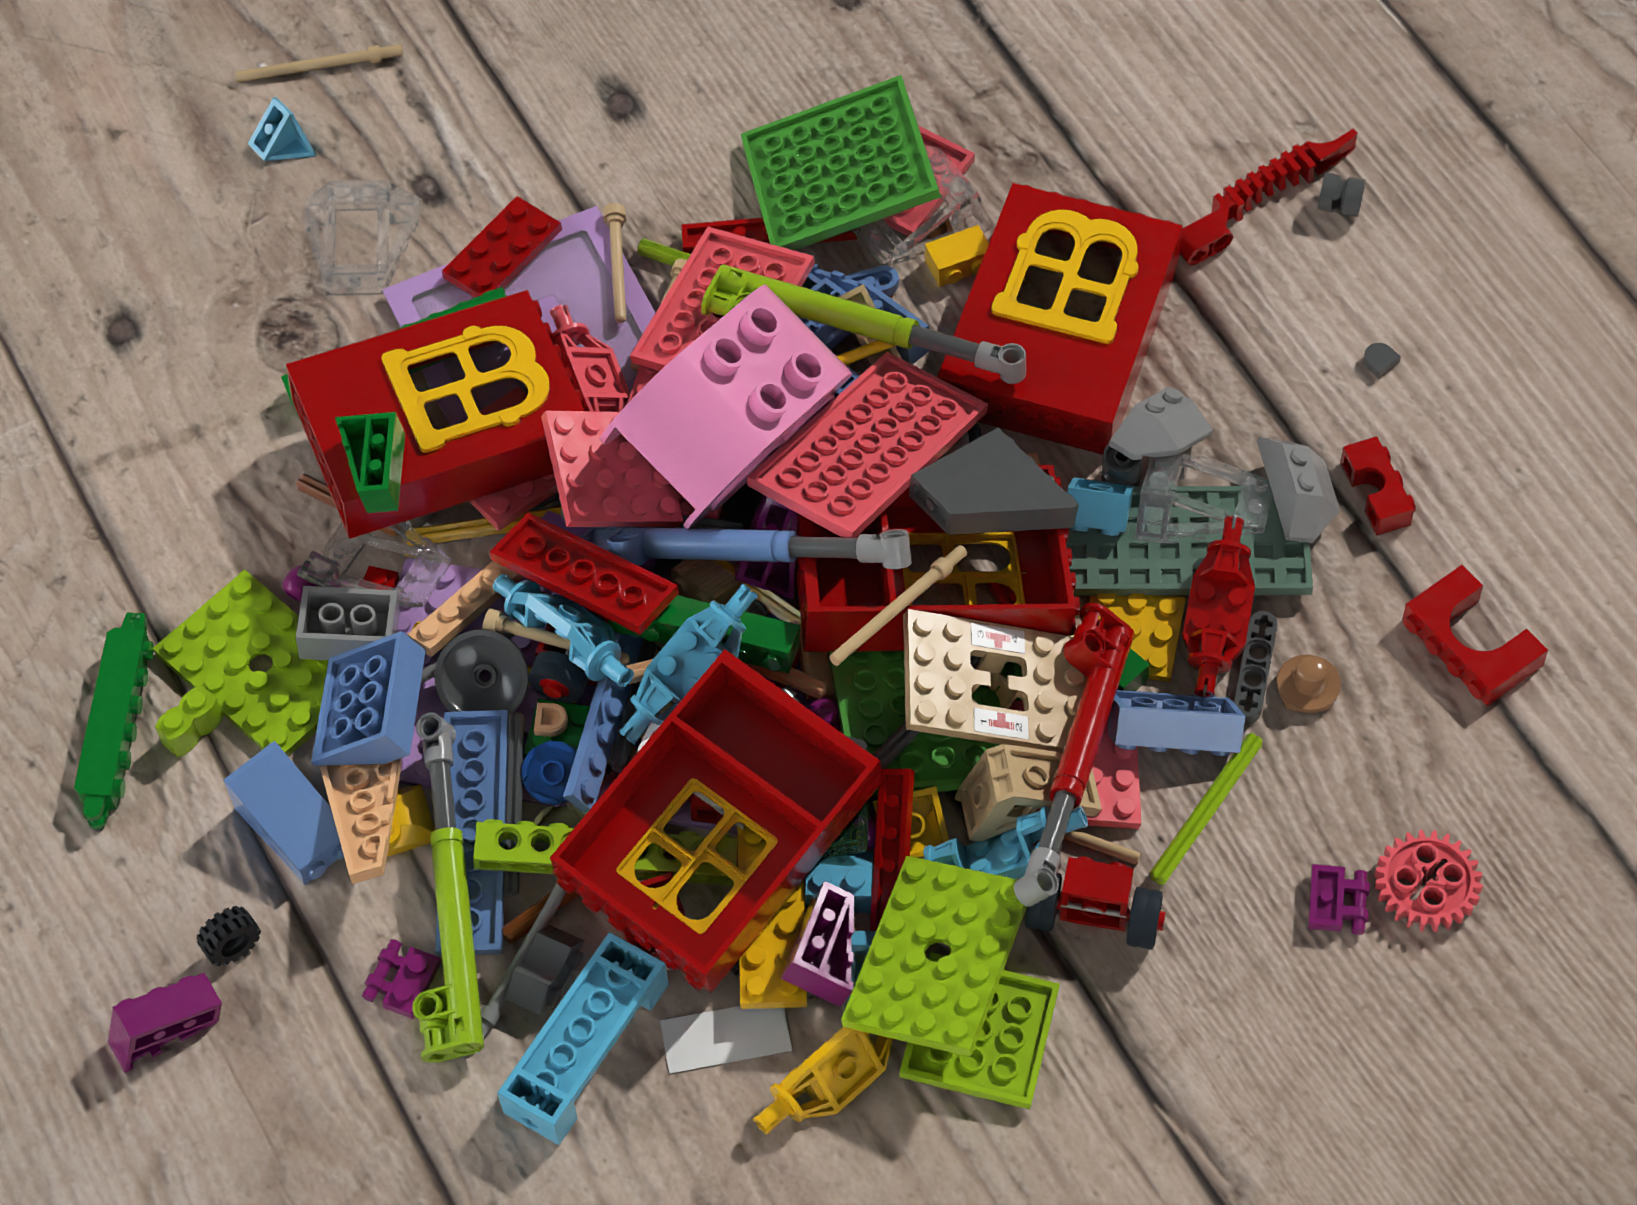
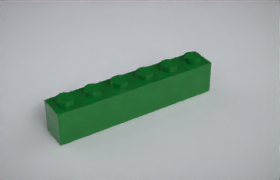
[607,595,800,674]

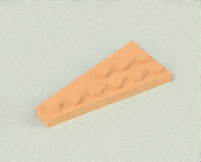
[313,742,403,884]

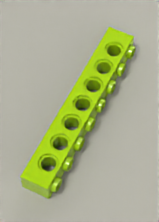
[473,819,738,886]

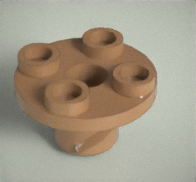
[1276,654,1341,713]

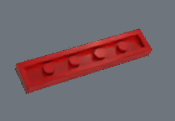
[870,769,915,931]

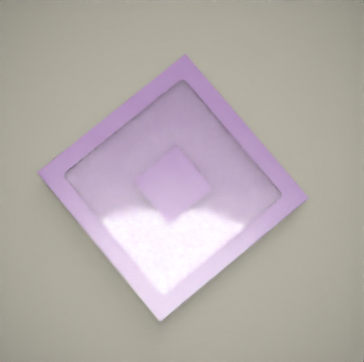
[382,206,655,426]

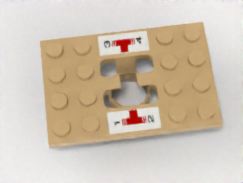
[903,609,1087,753]

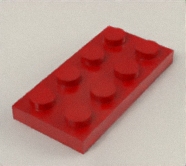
[442,196,562,298]

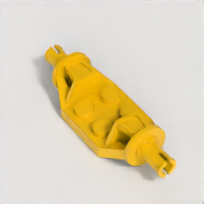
[753,1027,893,1135]

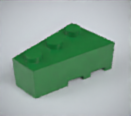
[335,412,405,513]

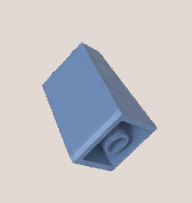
[223,741,344,885]

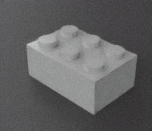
[296,586,400,660]

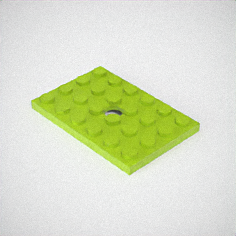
[153,569,329,757]
[841,855,1027,1057]

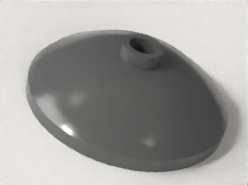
[434,629,529,713]

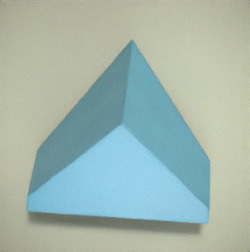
[248,97,316,161]

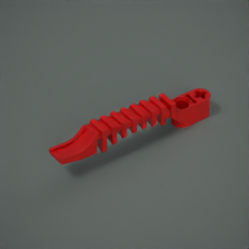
[1180,128,1358,266]

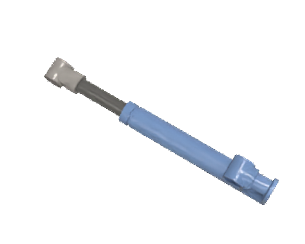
[579,527,912,569]

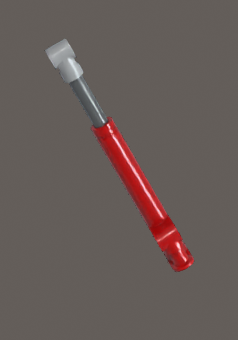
[1014,603,1135,906]

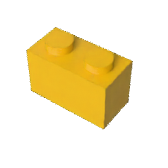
[925,225,989,287]

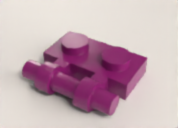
[1308,864,1370,935]
[362,939,442,1019]

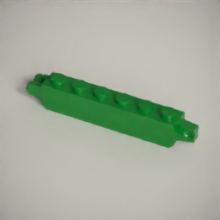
[74,612,154,831]

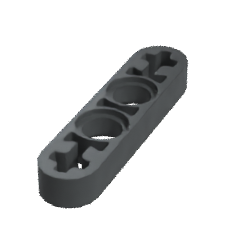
[1234,611,1278,724]

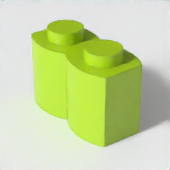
[155,685,223,758]

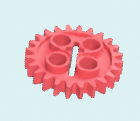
[1374,830,1483,932]

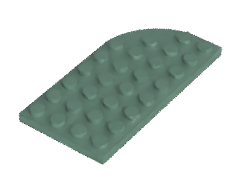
[1066,486,1313,596]

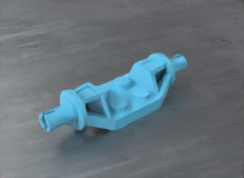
[493,574,634,687]
[619,583,758,744]
[923,805,1088,879]

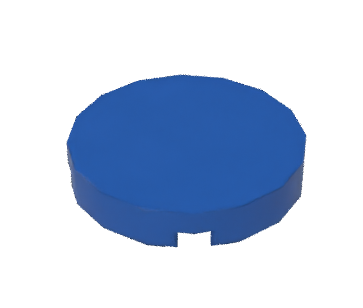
[521,741,577,805]

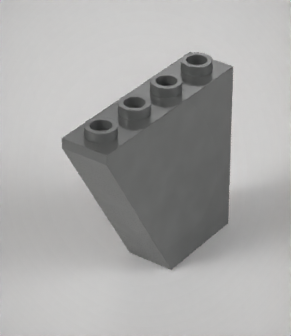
[909,428,1079,535]

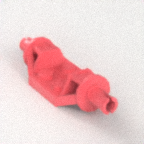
[550,305,630,412]

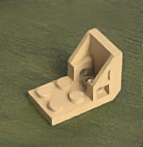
[959,744,1102,842]

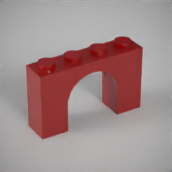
[1402,565,1548,706]

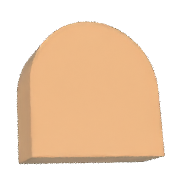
[534,702,568,737]

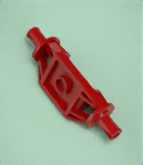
[1182,516,1255,698]

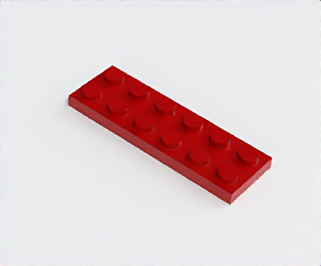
[489,512,679,635]

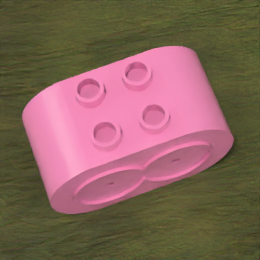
[600,284,852,529]

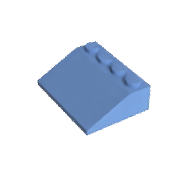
[311,631,426,766]

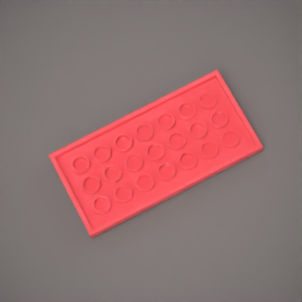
[747,352,988,538]

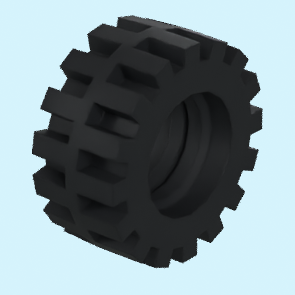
[196,906,261,966]

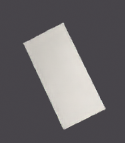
[660,1006,792,1074]

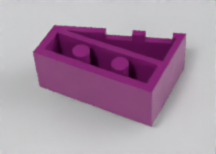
[734,494,797,599]
[780,881,854,1007]
[108,973,222,1073]

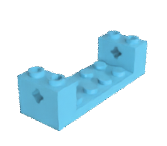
[497,932,669,1145]

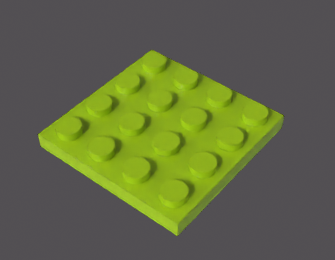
[899,952,1060,1110]

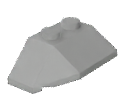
[1109,387,1213,460]
[1257,437,1340,543]

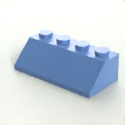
[1107,690,1245,756]

